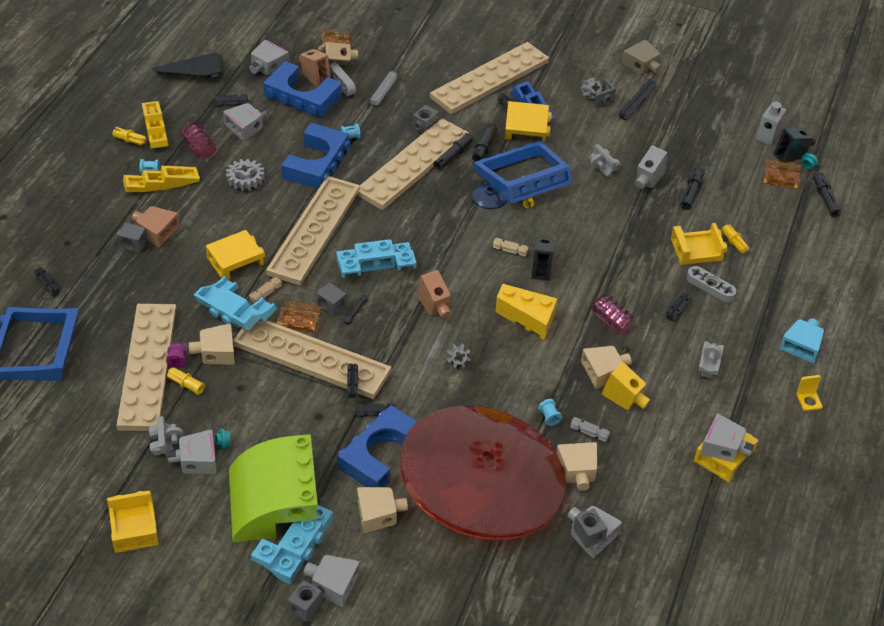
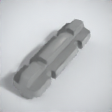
[570,417,610,442]

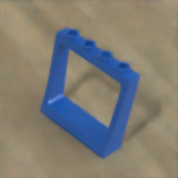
[474,141,572,204]
[0,307,79,381]

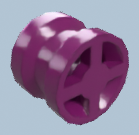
[166,343,187,368]

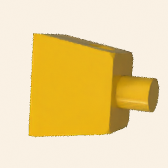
[602,362,650,410]

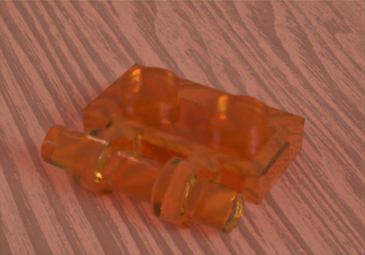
[322,30,352,50]
[763,159,801,189]
[277,300,323,332]

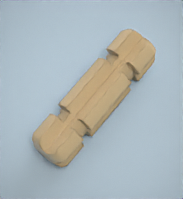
[493,238,529,257]
[249,277,282,303]

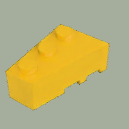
[495,284,557,341]

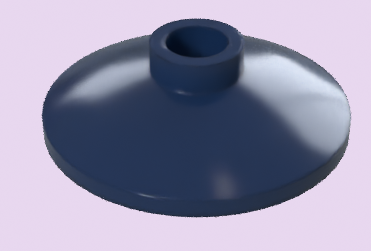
[472,183,507,209]

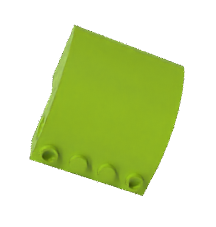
[229,434,317,542]

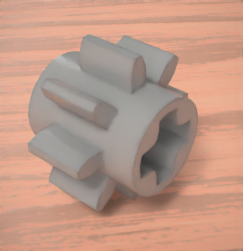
[581,78,602,99]
[447,343,470,368]

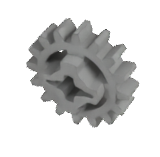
[226,159,265,191]

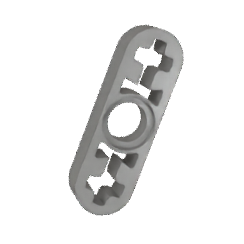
[329,61,356,97]
[687,266,736,303]

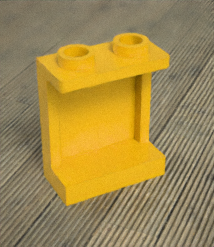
[505,101,552,142]
[671,223,727,265]
[206,230,265,280]
[694,433,758,483]
[107,491,159,553]

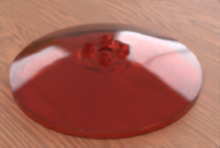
[400,405,566,540]

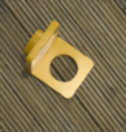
[796,375,823,411]

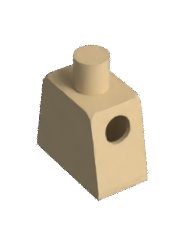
[318,42,358,65]
[189,324,235,365]
[581,346,631,389]
[556,442,597,491]
[357,487,408,533]

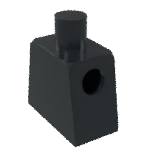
[773,128,816,165]
[531,237,555,281]

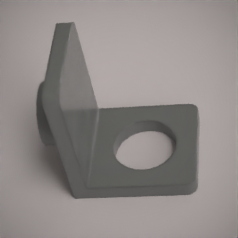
[594,79,616,108]

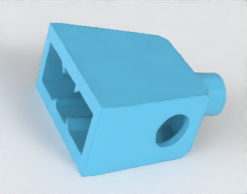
[780,319,824,364]

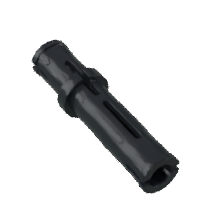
[472,123,497,162]
[433,133,473,170]
[680,167,705,210]
[813,172,841,217]

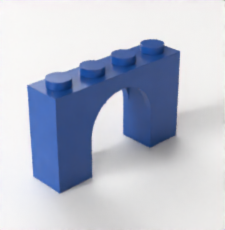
[263,61,342,118]
[281,123,351,189]
[337,405,429,487]

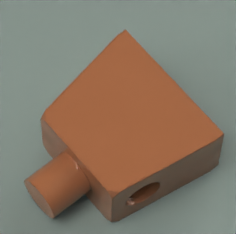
[299,49,331,87]
[132,206,179,247]
[417,270,451,319]

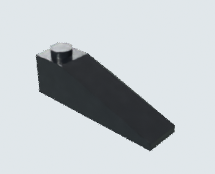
[152,52,224,79]

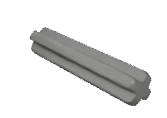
[370,71,397,106]

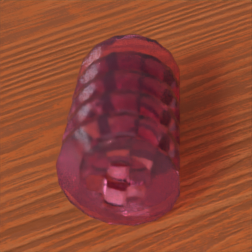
[182,122,216,158]
[592,295,634,334]

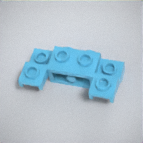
[336,239,416,278]
[194,276,277,331]
[251,505,333,585]

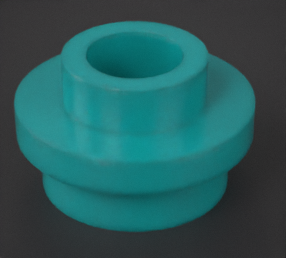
[801,153,818,170]
[215,429,231,450]

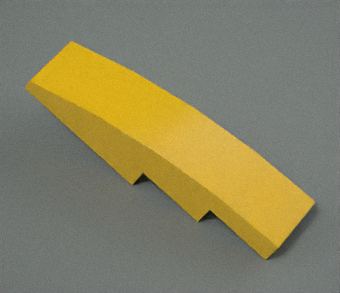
[142,101,168,149]
[123,166,200,192]

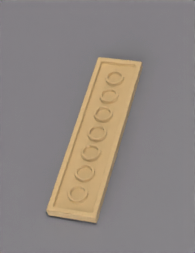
[430,42,549,115]
[357,118,469,210]
[266,176,360,286]
[117,304,177,431]
[233,320,391,399]

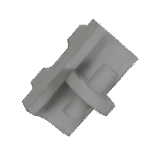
[589,144,620,177]
[698,341,724,378]
[149,416,183,458]

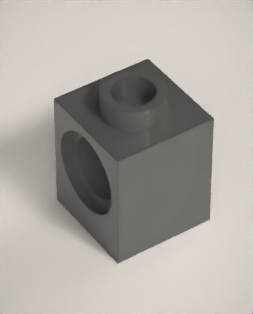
[413,105,439,133]
[116,223,148,253]
[317,282,347,317]
[573,508,608,548]
[288,580,322,622]

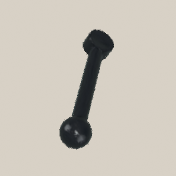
[344,295,368,325]

